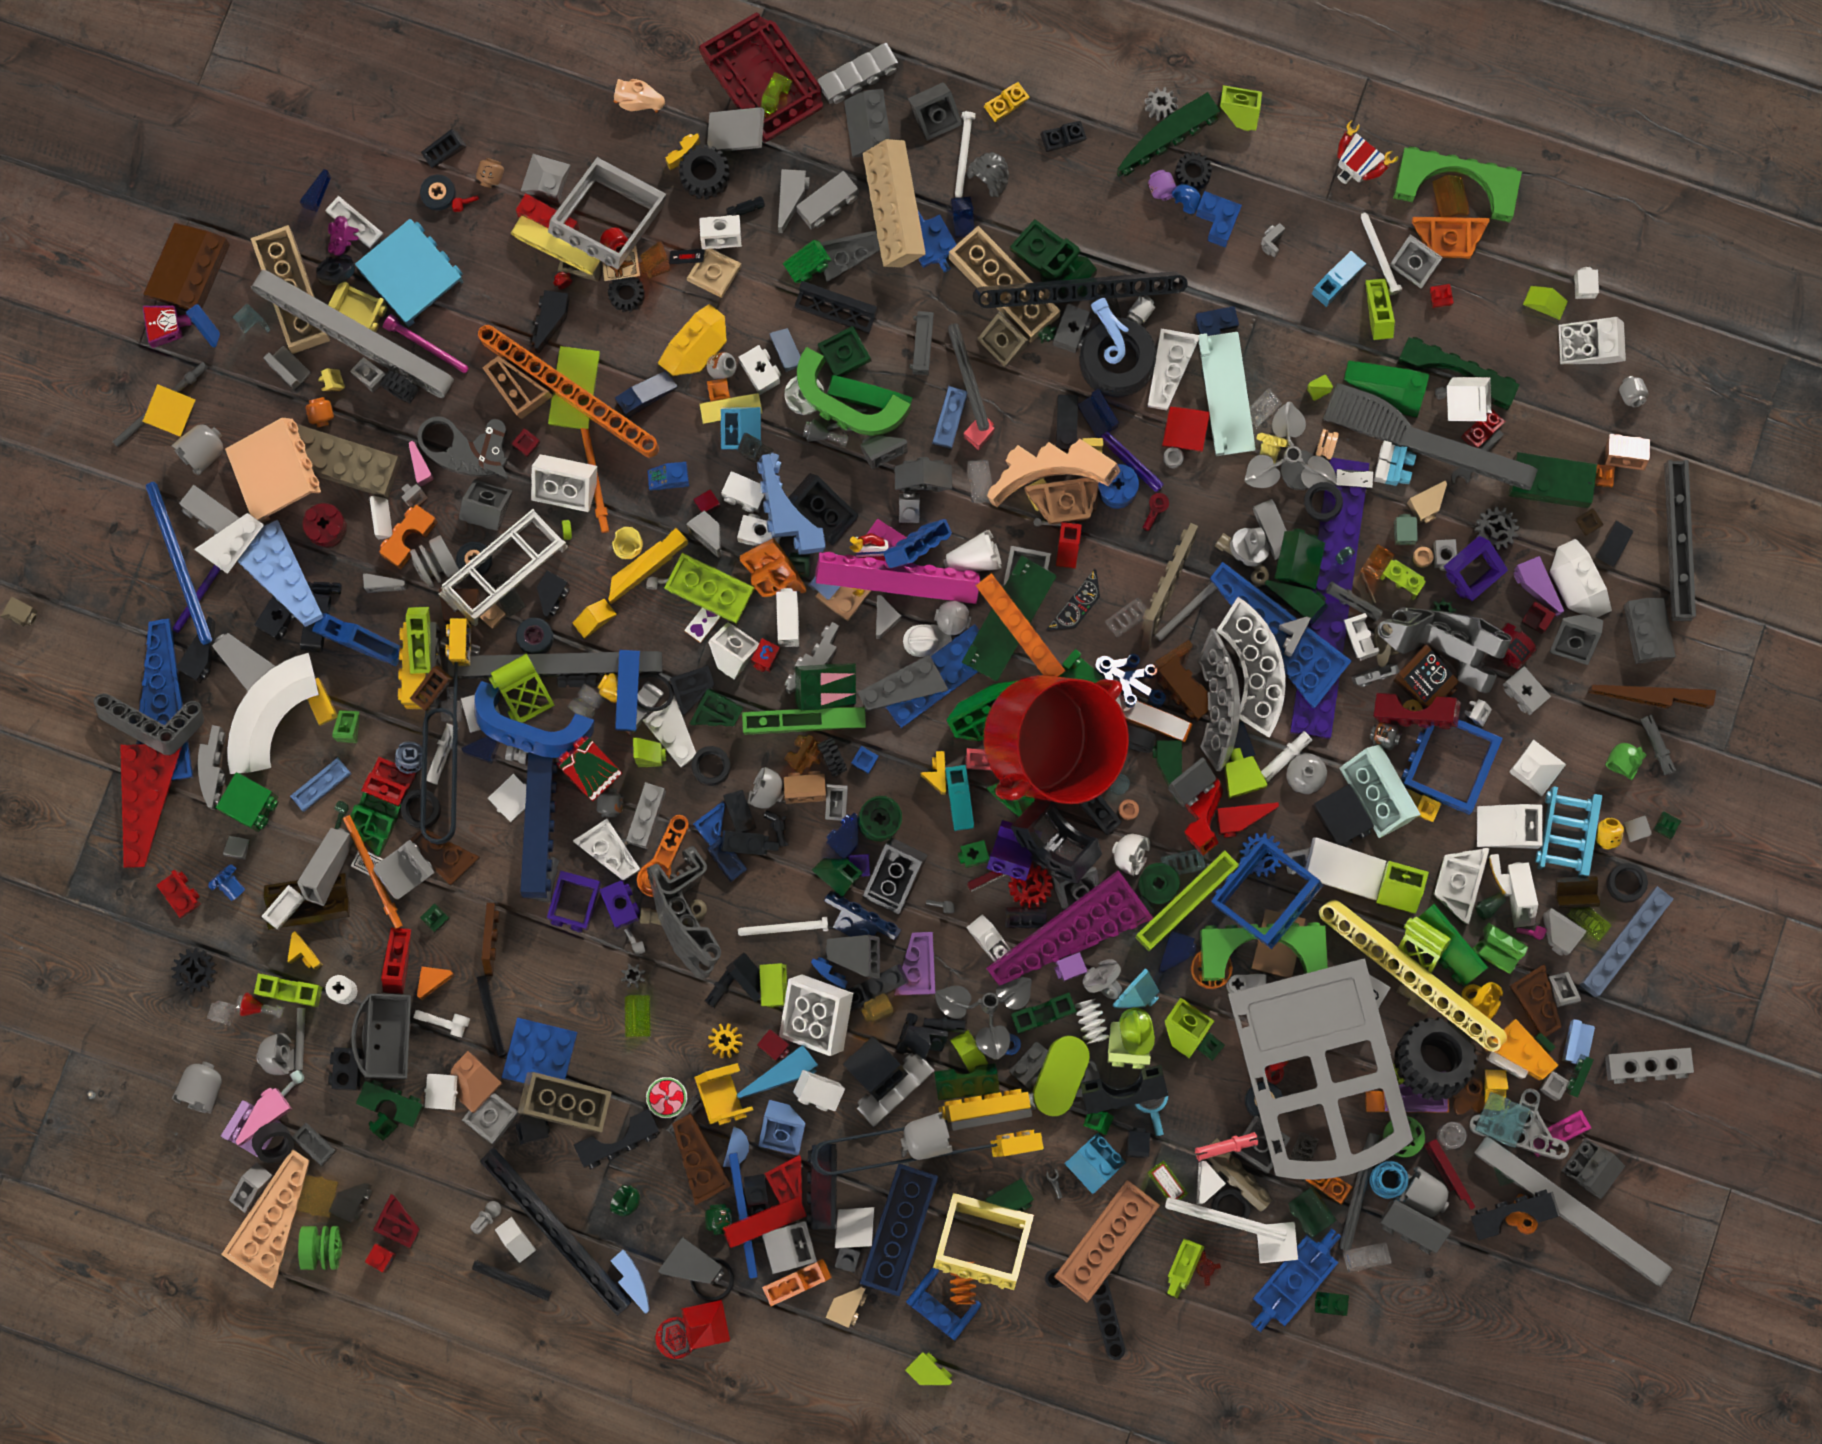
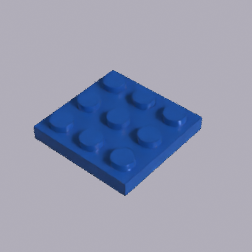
[502,1018,578,1084]

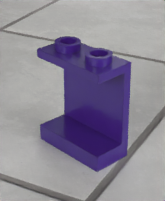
[987,820,1041,881]

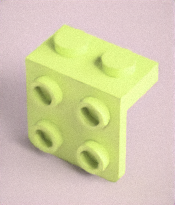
[1107,1022,1151,1069]

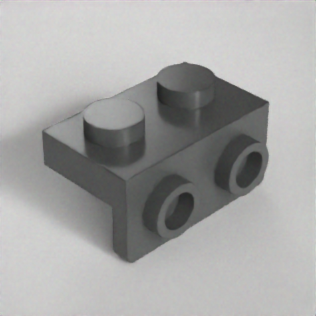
[1009,1041,1048,1093]

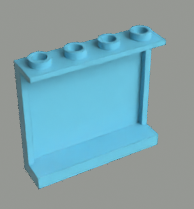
[355,219,463,328]

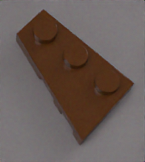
[410,829,480,886]

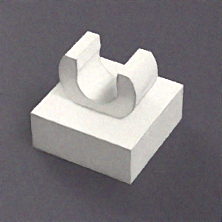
[1464,699,1492,727]

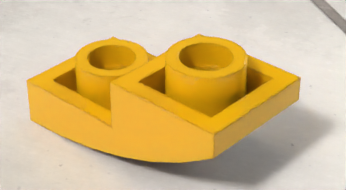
[984,82,1030,122]
[665,134,700,170]

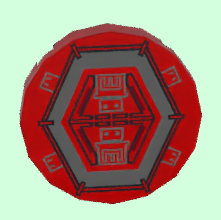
[655,1317,693,1359]

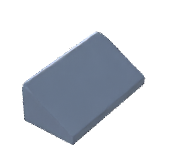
[769,328,801,372]

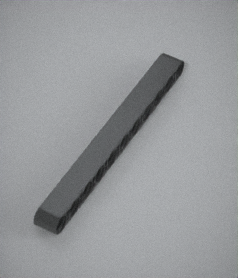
[441,651,663,679]

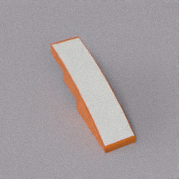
[1116,695,1193,743]

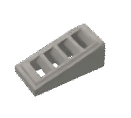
[363,573,407,593]

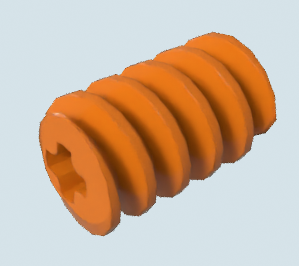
[950,1262,976,1304]

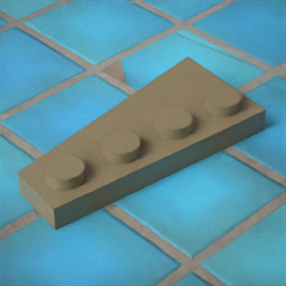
[1199,1138,1273,1212]

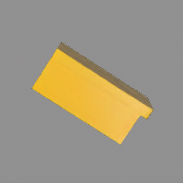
[307,678,338,726]

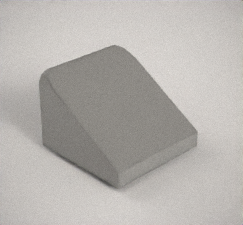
[1623,816,1652,842]
[223,836,249,860]

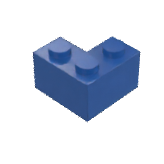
[1196,191,1242,248]

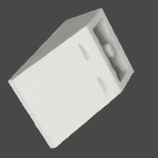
[1559,317,1626,364]
[1477,804,1542,849]

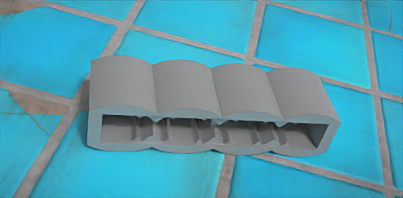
[818,43,898,104]
[857,1053,934,1127]

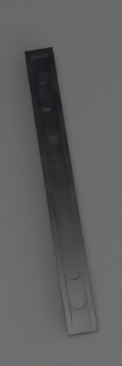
[480,1147,632,1316]

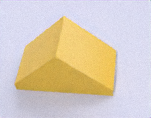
[573,599,617,639]

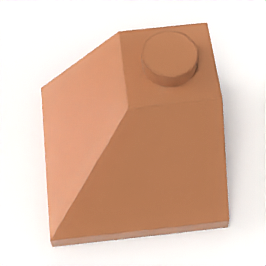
[450,1051,502,1114]

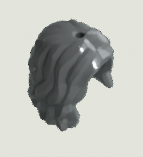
[966,152,1009,197]

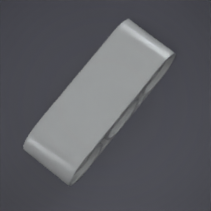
[1253,499,1287,560]

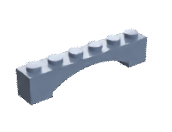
[1579,886,1673,997]

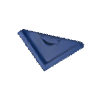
[693,801,725,846]

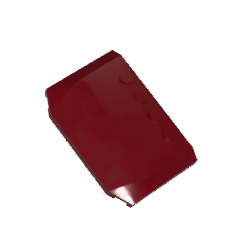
[699,12,823,143]

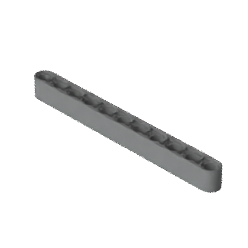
[251,270,454,398]
[1474,1136,1673,1287]

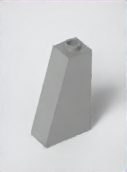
[212,633,276,691]
[297,828,353,906]

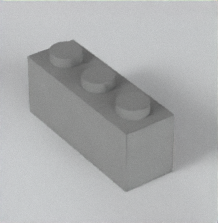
[796,171,858,230]
[179,485,239,535]
[626,782,666,849]

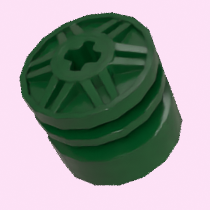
[858,796,902,841]

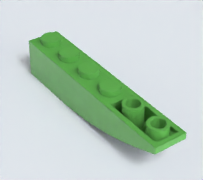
[742,707,866,735]

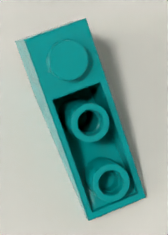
[945,765,974,831]

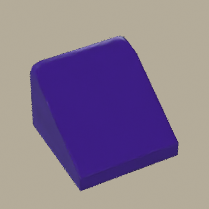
[849,854,870,877]

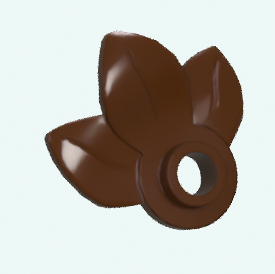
[1451,1077,1485,1115]

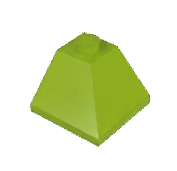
[1220,85,1262,131]
[1164,997,1214,1058]

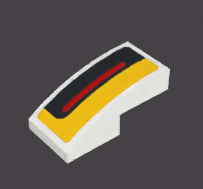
[1487,854,1512,897]

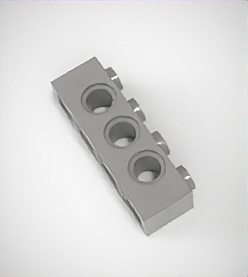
[1605,1048,1694,1084]

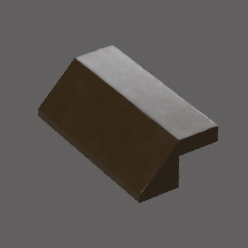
[264,873,350,930]

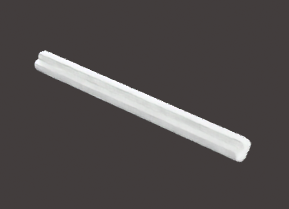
[1165,1198,1287,1241]

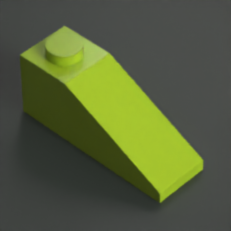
[1365,279,1395,340]
[406,607,431,674]
[633,738,666,767]

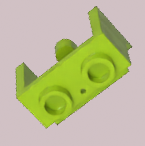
[1380,559,1426,600]

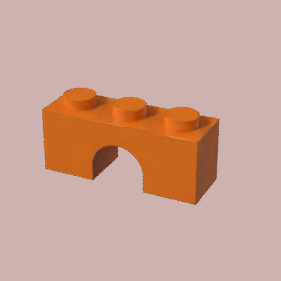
[379,504,438,570]

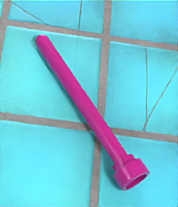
[383,314,469,373]

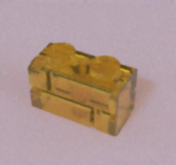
[861,993,894,1024]

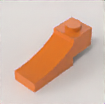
[762,1259,832,1306]

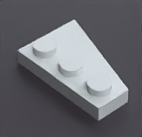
[194,513,264,574]
[643,696,696,768]
[573,819,641,881]

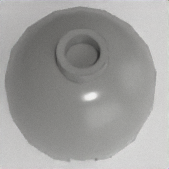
[1286,753,1327,795]
[747,767,784,809]
[256,1033,295,1075]

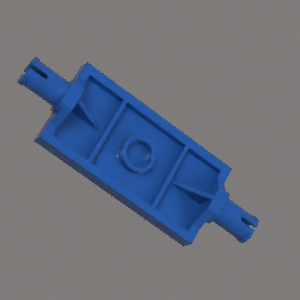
[1251,1228,1341,1333]

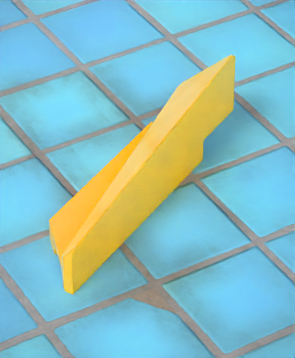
[608,528,688,604]

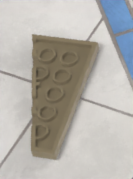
[1141,523,1198,652]

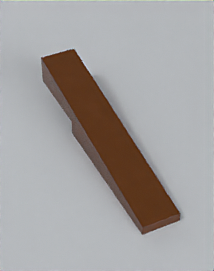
[1588,685,1716,709]

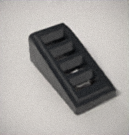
[421,129,467,169]

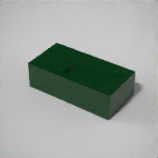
[1508,452,1597,508]

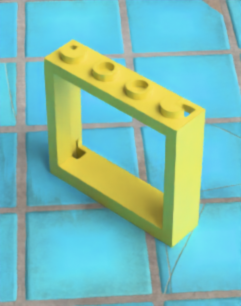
[933,1193,1034,1290]

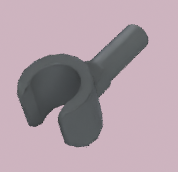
[926,900,955,914]
[1046,1169,1063,1199]

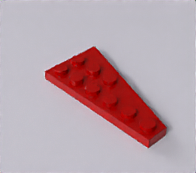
[120,744,183,868]

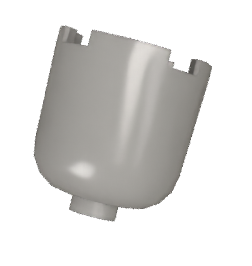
[171,425,223,476]
[172,1061,222,1114]
[900,1112,953,1160]
[1395,1166,1449,1218]

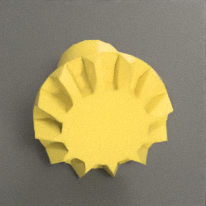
[1256,433,1288,464]

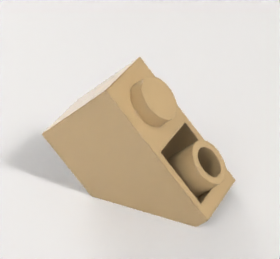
[826,1287,867,1328]

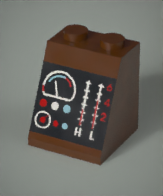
[1393,645,1459,709]

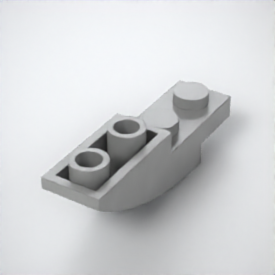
[785,622,840,694]
[198,725,226,810]

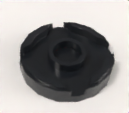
[316,254,355,286]

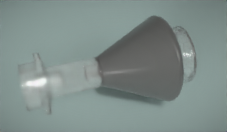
[803,419,849,448]

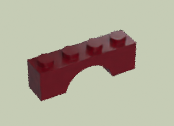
[1373,693,1461,729]

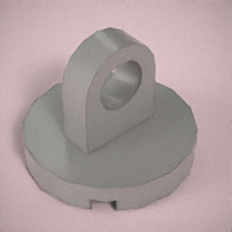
[1230,528,1269,566]
[1083,959,1122,999]

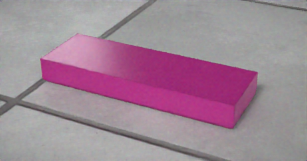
[1533,1110,1591,1158]

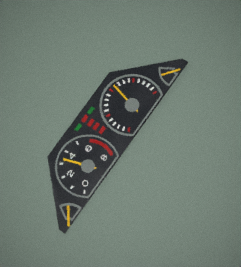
[1047,568,1100,631]

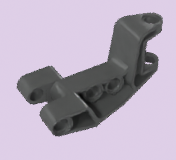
[1377,607,1512,693]
[647,846,721,979]

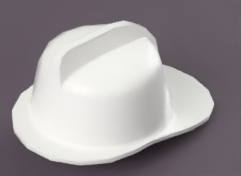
[903,625,952,657]

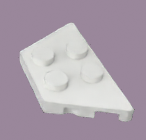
[1433,848,1489,925]

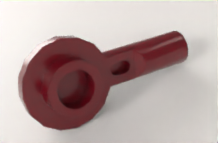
[1142,493,1169,531]

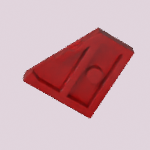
[764,1155,802,1203]

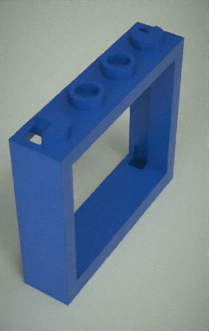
[1401,720,1503,815]
[1211,838,1323,950]

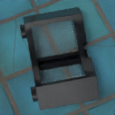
[1011,799,1102,883]

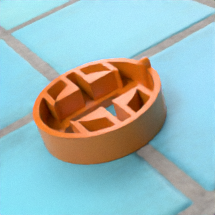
[1191,951,1233,989]

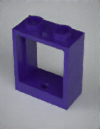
[1443,536,1508,601]
[547,870,602,933]

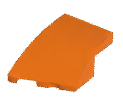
[740,538,806,597]

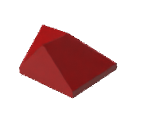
[681,1300,730,1350]

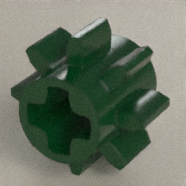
[1432,598,1456,613]

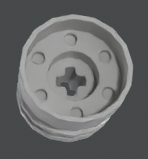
[410,535,459,588]

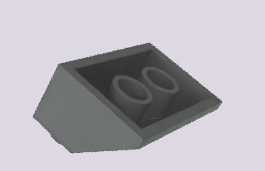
[844,89,891,158]
[1624,598,1676,664]
[1379,1200,1451,1255]

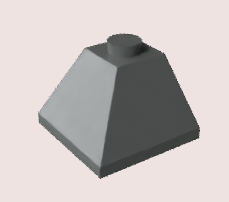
[861,435,908,470]
[1549,614,1603,665]
[1050,867,1100,911]

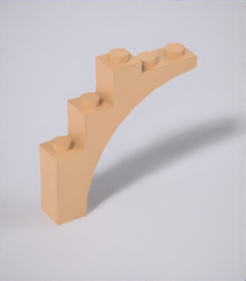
[987,439,1121,507]

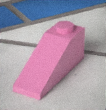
[235,1088,292,1146]

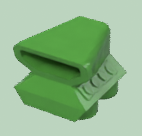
[1472,923,1528,974]

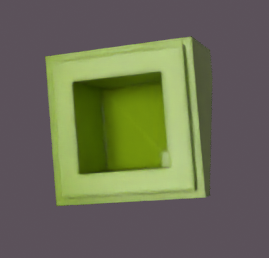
[1307,375,1333,401]

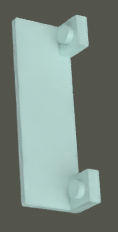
[1198,332,1255,456]

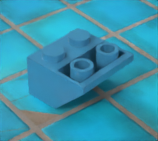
[720,407,761,449]
[1064,1133,1126,1194]

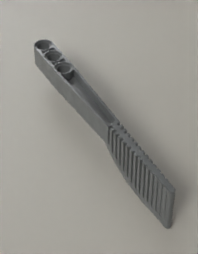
[1323,383,1538,490]

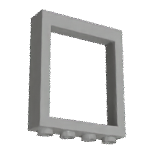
[548,157,666,270]

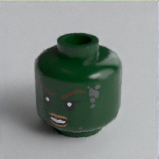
[705,1204,733,1235]

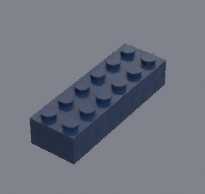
[860,1164,938,1297]

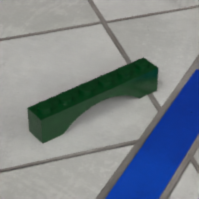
[1397,337,1520,411]

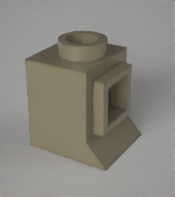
[0,597,37,627]

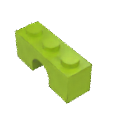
[254,973,322,1008]

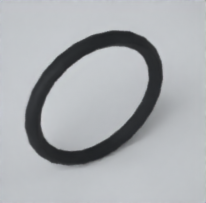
[637,673,674,711]
[690,1257,734,1302]

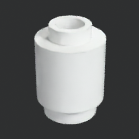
[1127,296,1155,325]

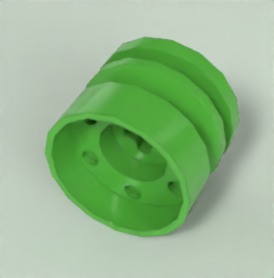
[298,1226,342,1270]

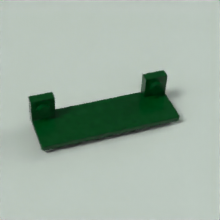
[962,555,1056,681]

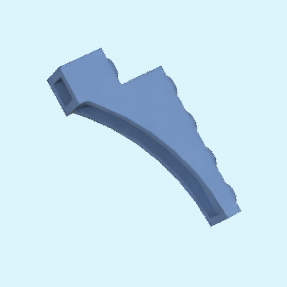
[757,454,825,555]

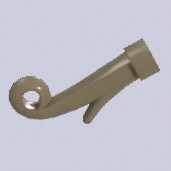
[1215,533,1269,587]
[640,899,707,926]

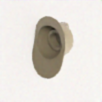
[1374,622,1400,667]

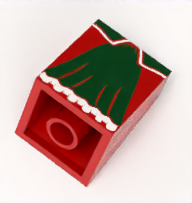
[557,736,622,801]

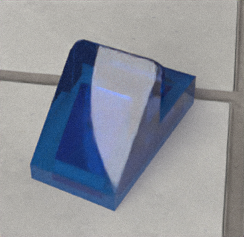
[951,196,975,238]

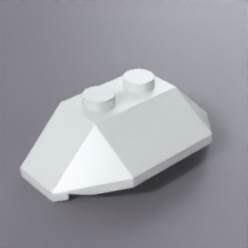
[1549,539,1612,618]

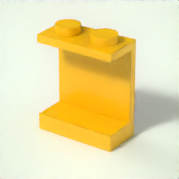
[695,1063,753,1125]

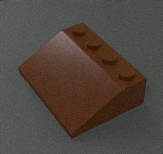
[143,223,230,311]

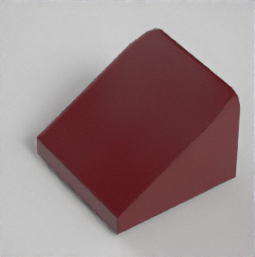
[693,489,721,514]

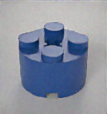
[1098,464,1139,509]

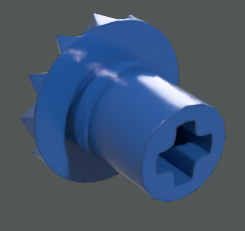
[208,865,245,901]

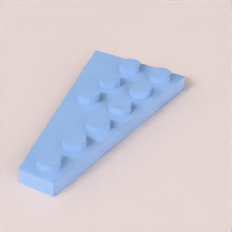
[237,520,324,627]

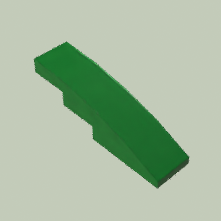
[827,375,912,411]

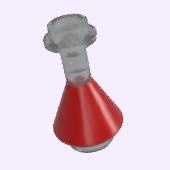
[236,992,284,1020]

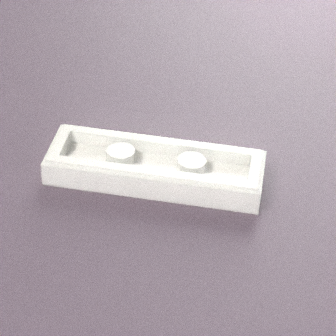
[325,196,384,249]

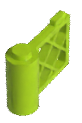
[489,653,555,723]
[1393,916,1451,978]

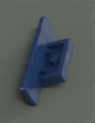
[824,891,902,940]

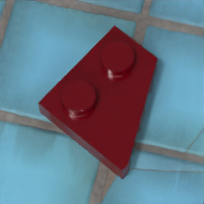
[373,1194,420,1248]

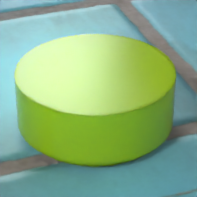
[561,520,572,541]

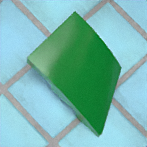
[351,792,401,856]

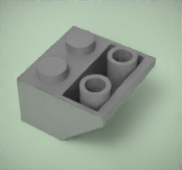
[762,1221,817,1274]

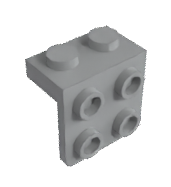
[373,840,435,899]

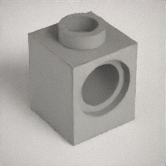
[1433,539,1457,571]

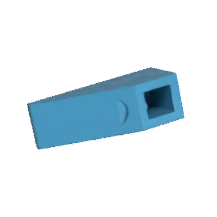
[1312,251,1366,307]

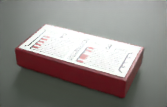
[967,870,1005,892]

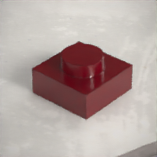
[512,428,540,457]

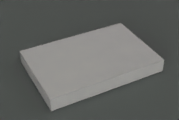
[707,107,765,152]

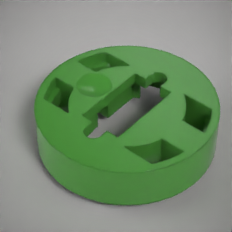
[1383,1116,1425,1158]

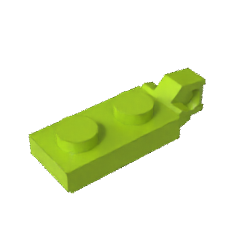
[1167,1238,1204,1298]

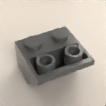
[1561,1138,1625,1199]

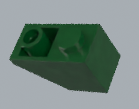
[812,858,863,897]

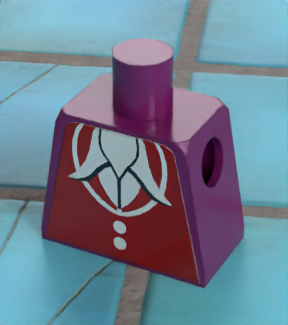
[142,306,192,348]

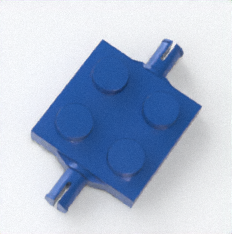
[918,211,957,273]

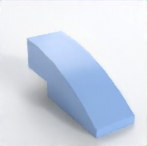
[611,1250,650,1314]

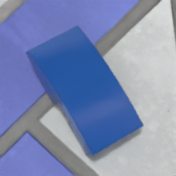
[811,957,848,990]

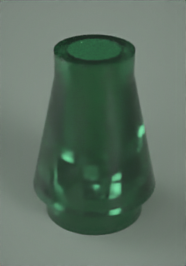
[1475,892,1506,920]

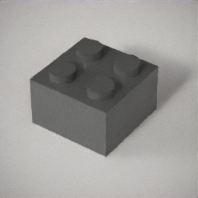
[1232,1115,1290,1174]

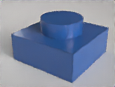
[851,746,879,774]

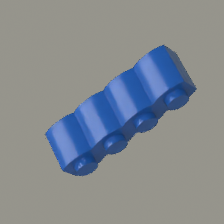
[884,519,952,568]

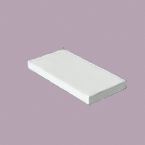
[1305,838,1386,900]

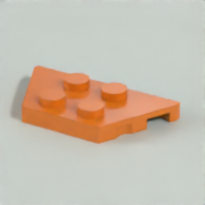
[1412,217,1489,259]

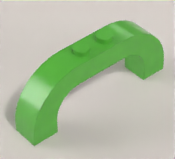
[797,347,912,436]

